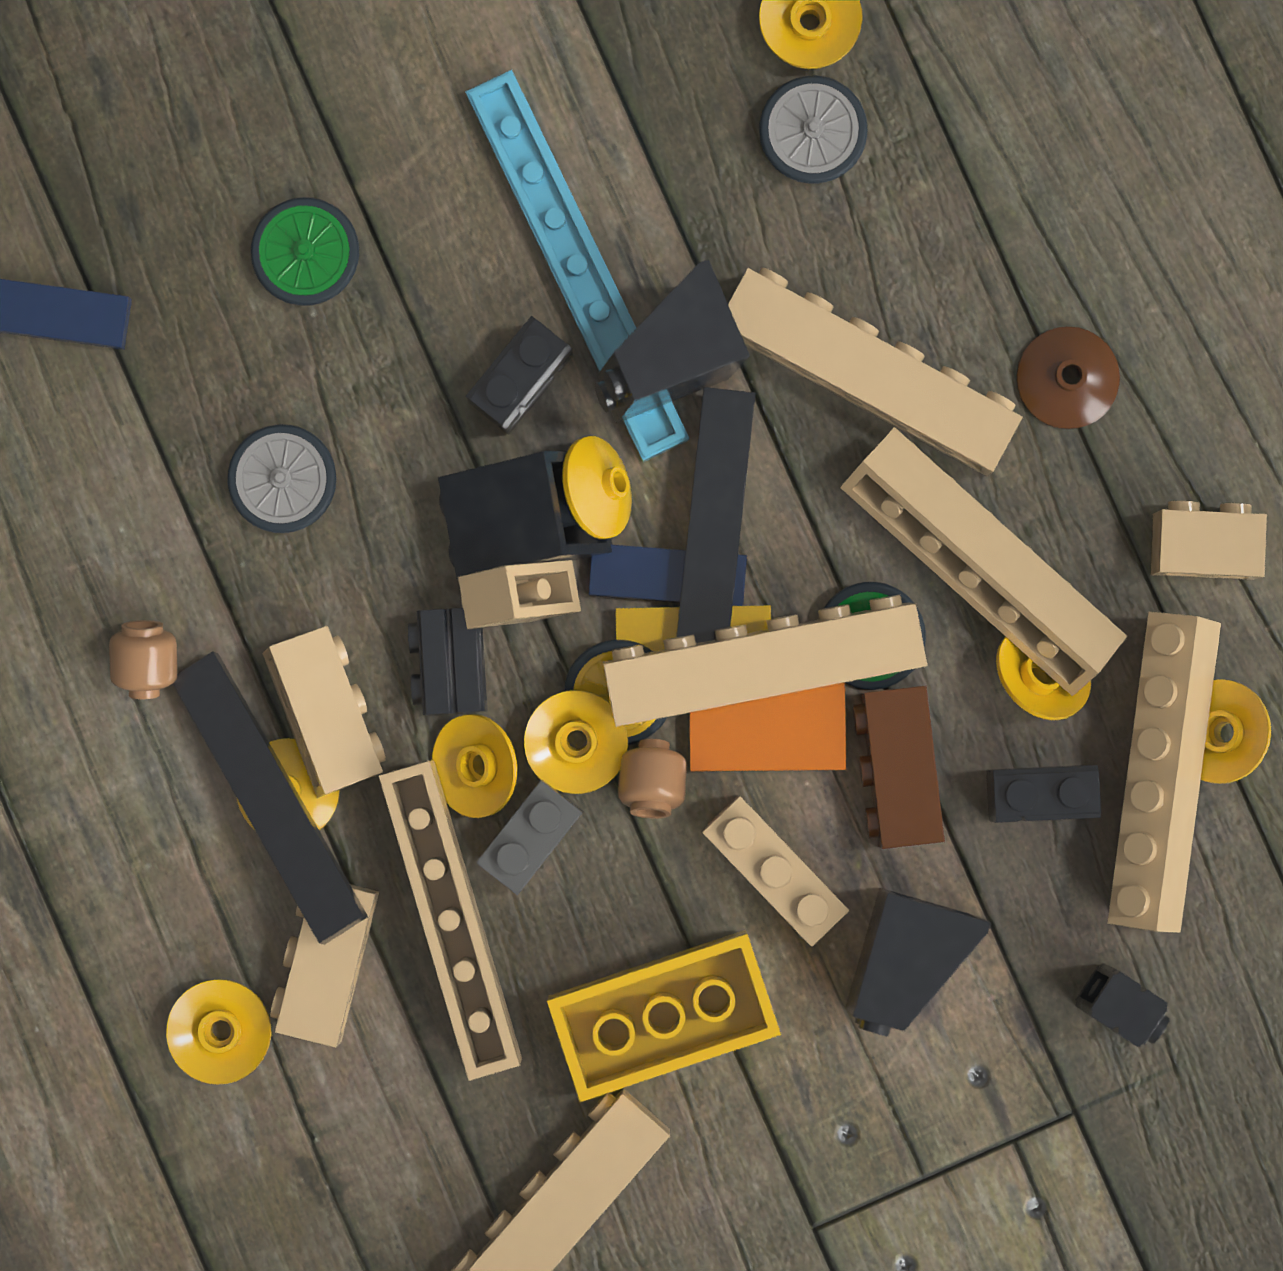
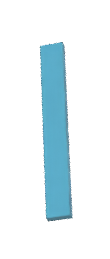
[466,70,690,462]

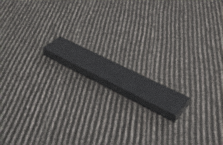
[676,387,756,643]
[173,651,368,945]

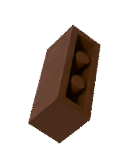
[853,686,945,849]

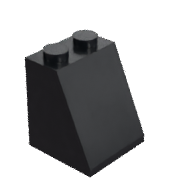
[595,259,750,423]
[438,451,613,579]
[846,888,991,1036]

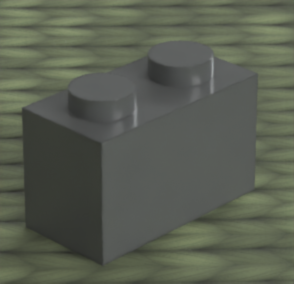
[476,780,584,895]

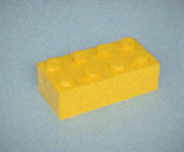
[547,930,781,1102]

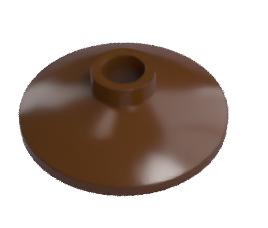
[1016,327,1120,429]

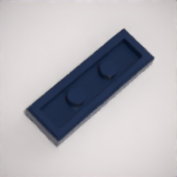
[0,279,132,350]
[589,545,747,606]

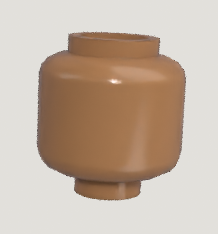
[109,620,177,699]
[618,739,687,819]

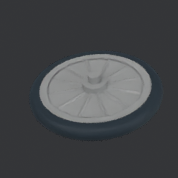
[759,75,868,184]
[227,424,336,533]

